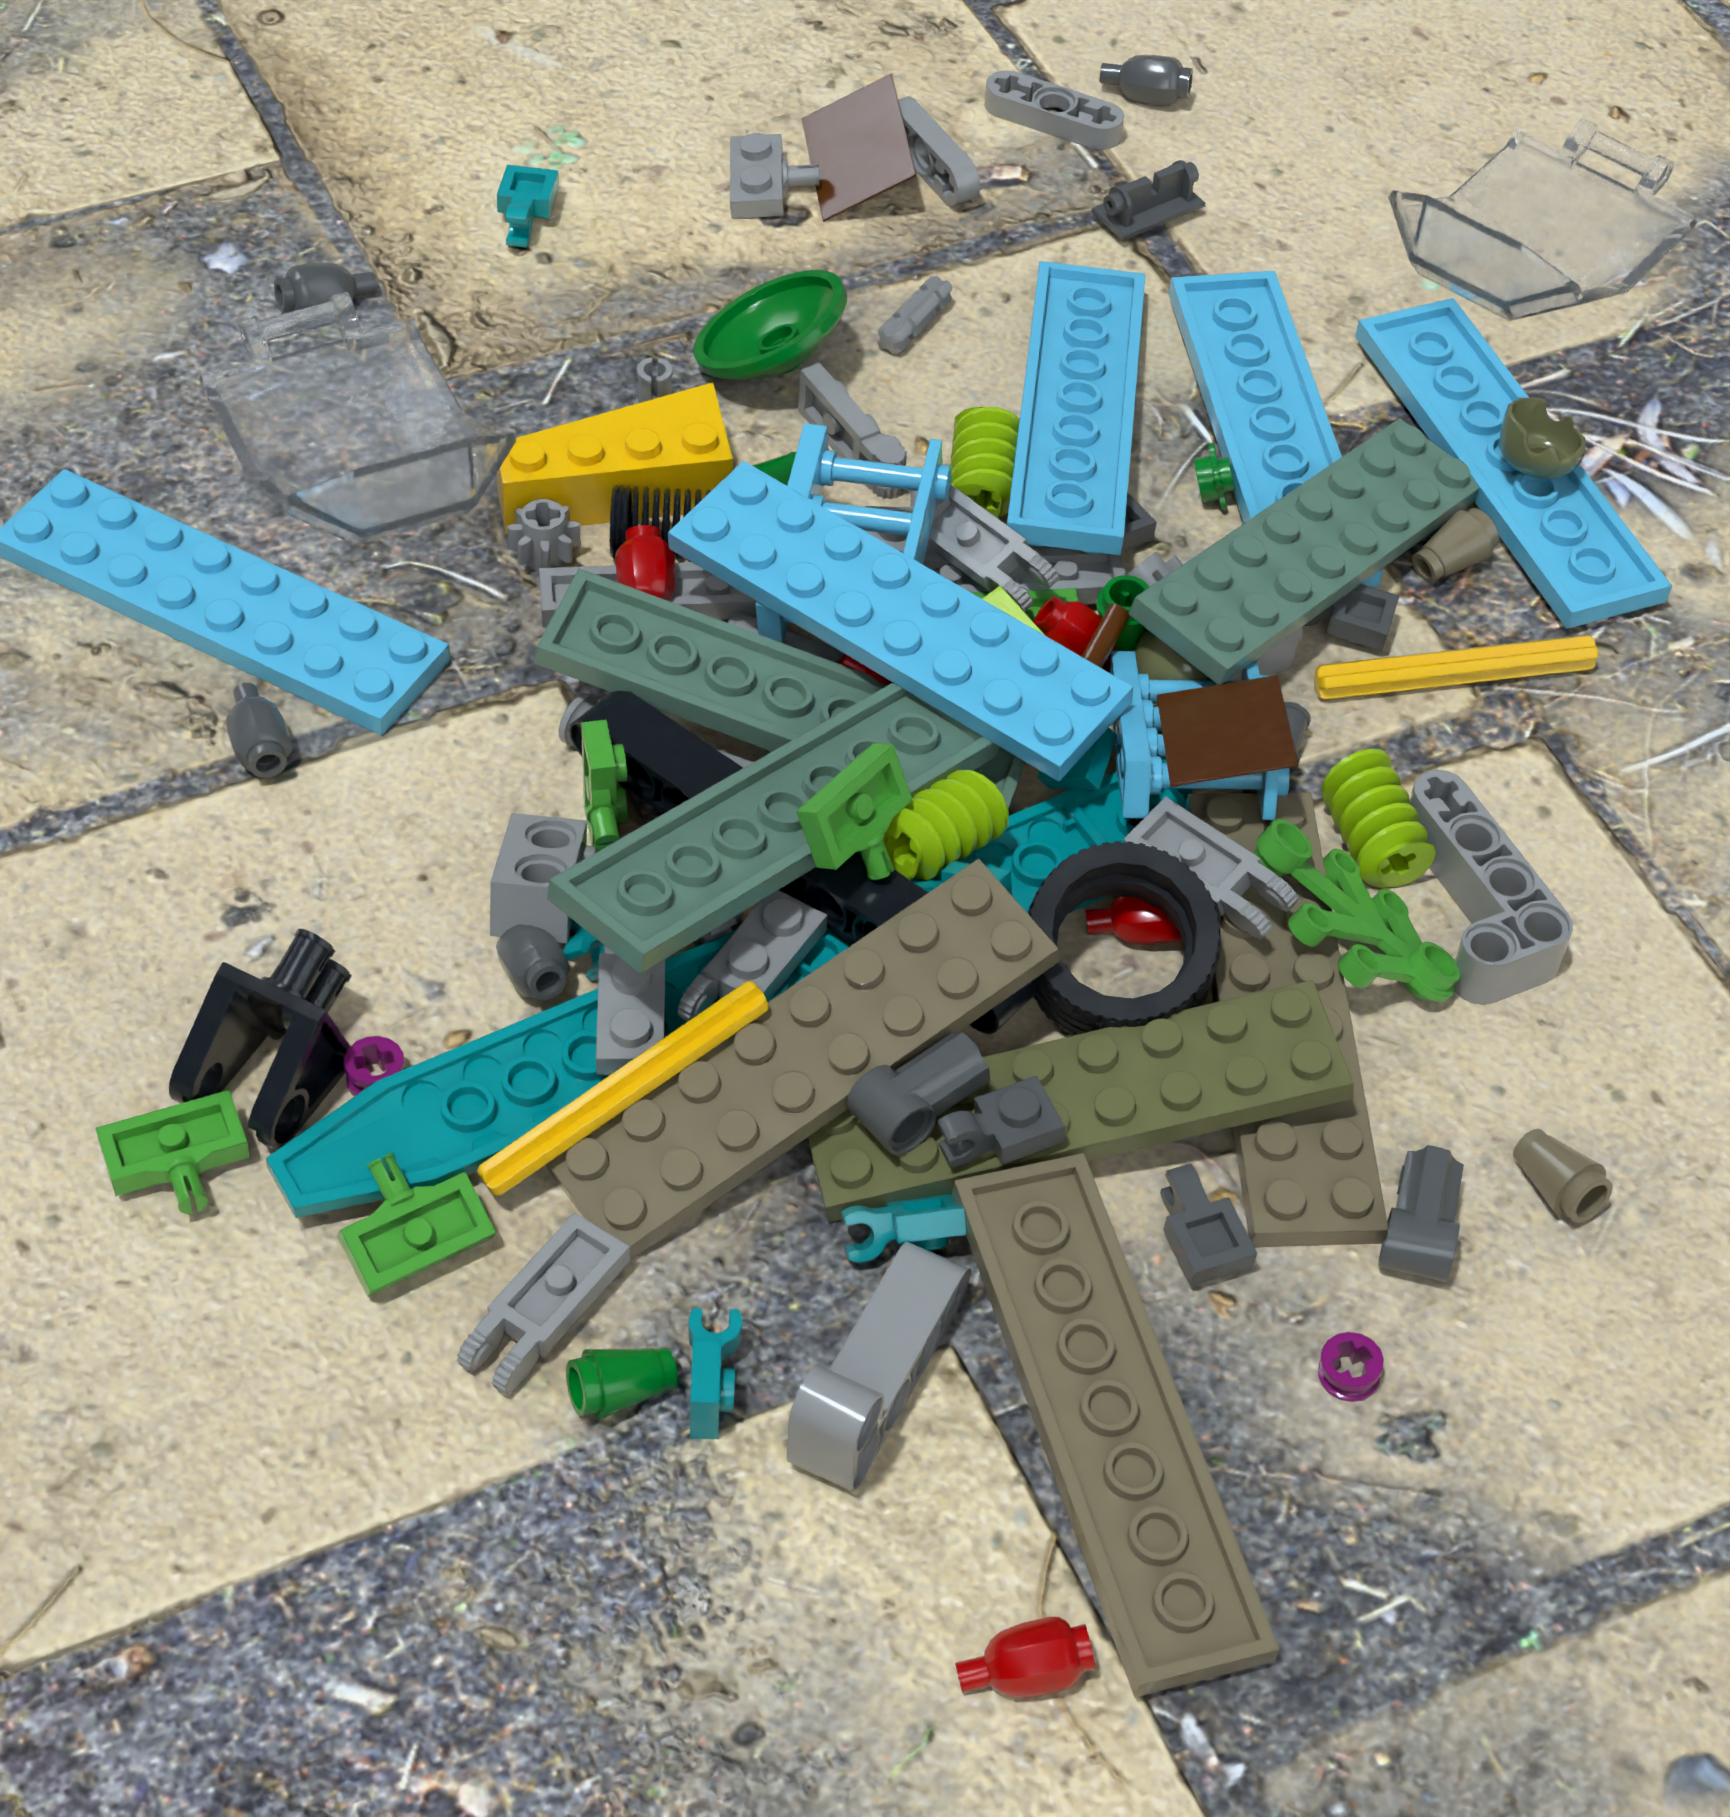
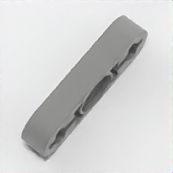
[984,70,1124,150]
[898,96,980,207]

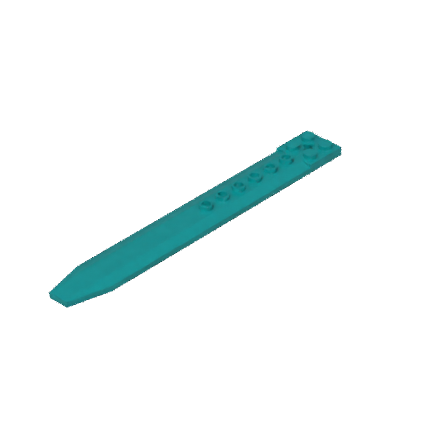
[266,759,1194,1218]

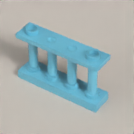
[755,423,952,643]
[1110,651,1289,820]

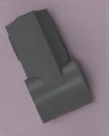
[847,1032,990,1155]
[1378,1145,1464,1283]

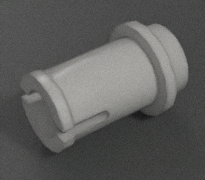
[633,357,673,405]

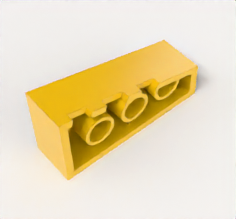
[495,382,733,534]

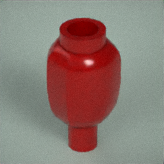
[615,525,676,601]
[1034,597,1117,673]
[1085,896,1182,945]
[955,1617,1096,1698]

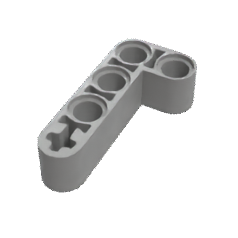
[1410,769,1573,1005]
[786,1241,971,1491]

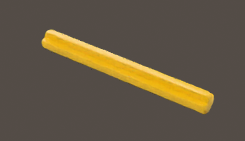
[1314,635,1598,700]
[477,981,769,1196]

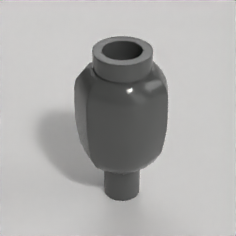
[1099,55,1193,106]
[274,263,376,318]
[226,683,293,778]
[496,924,570,1000]

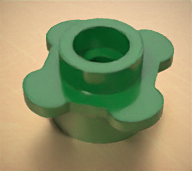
[1194,443,1235,511]

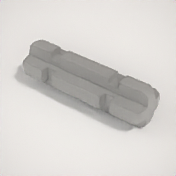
[877,276,953,354]

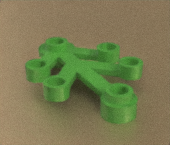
[1253,819,1460,1002]

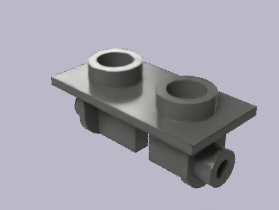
[1092,160,1205,241]

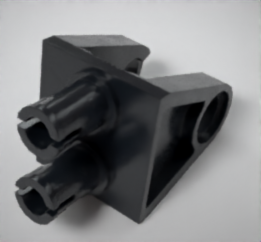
[169,928,352,1150]

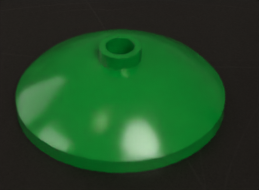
[693,270,847,380]

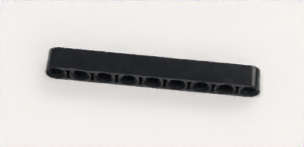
[568,691,1040,1034]

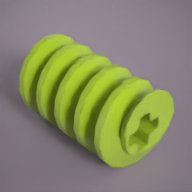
[950,407,1020,518]
[1321,749,1436,888]
[883,770,1009,880]

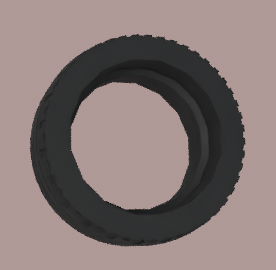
[1028,841,1221,1036]

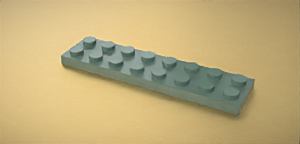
[1128,418,1479,685]
[533,568,1026,808]
[547,683,999,974]

